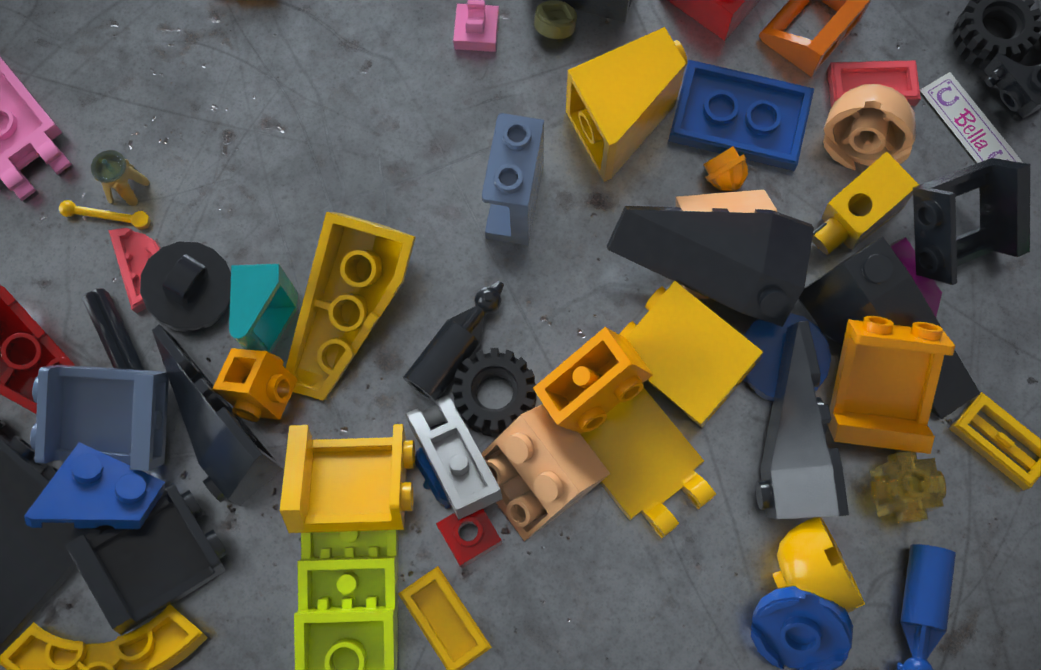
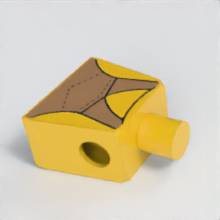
[812,151,919,255]

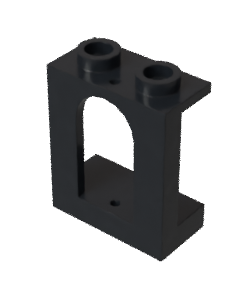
[913,158,1030,285]

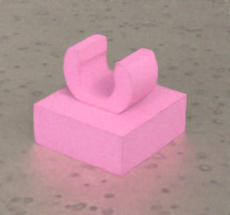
[453,0,499,52]

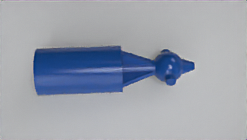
[897,544,956,670]

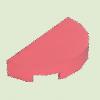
[108,228,161,313]

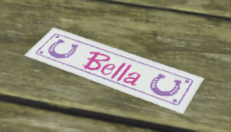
[920,72,1023,163]

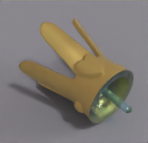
[91,150,150,206]

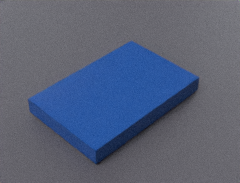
[668,60,814,171]

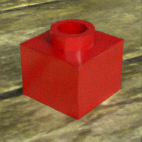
[436,509,503,568]

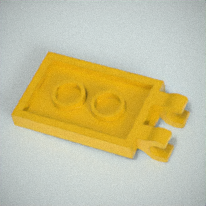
[580,387,716,539]

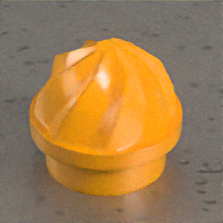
[703,146,748,191]

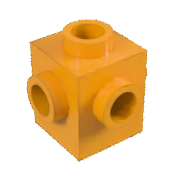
[212,348,298,422]

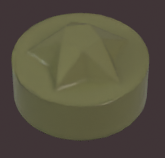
[534,0,577,39]

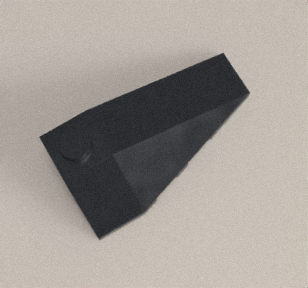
[607,206,814,327]
[798,236,980,419]
[756,321,849,519]
[152,324,283,506]

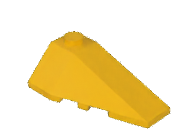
[286,212,416,401]

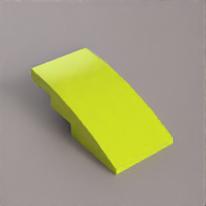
[294,530,398,670]

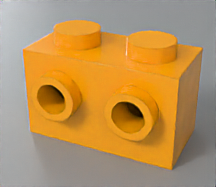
[533,327,653,434]

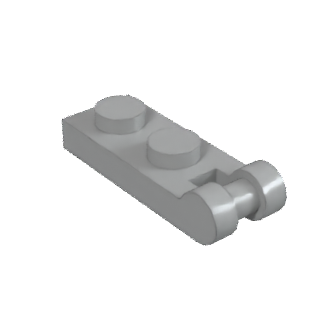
[406,395,503,520]

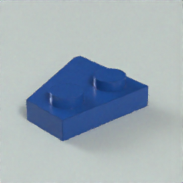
[24,442,165,529]

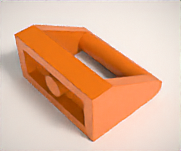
[759,0,871,77]

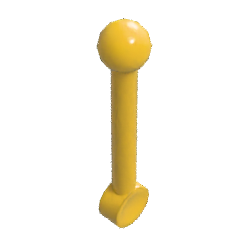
[59,200,151,230]

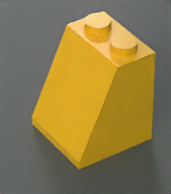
[566,27,687,182]

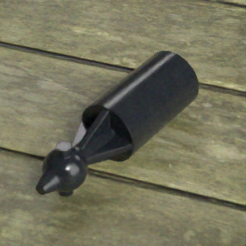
[403,281,504,402]

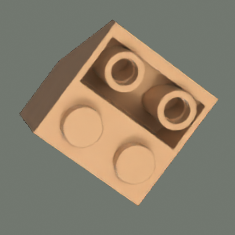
[481,404,610,541]

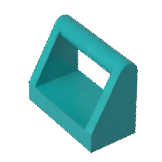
[229,264,298,353]

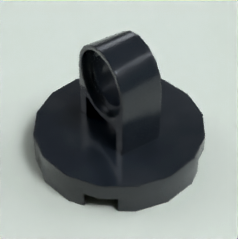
[140,241,231,332]

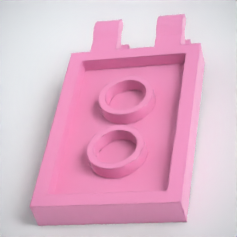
[0,56,72,201]

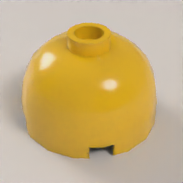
[773,517,865,613]

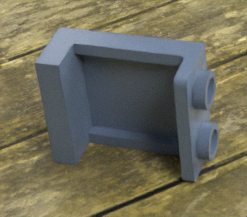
[482,113,544,246]
[30,365,169,471]

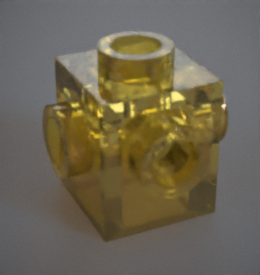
[869,452,946,523]

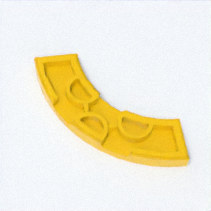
[0,604,208,670]

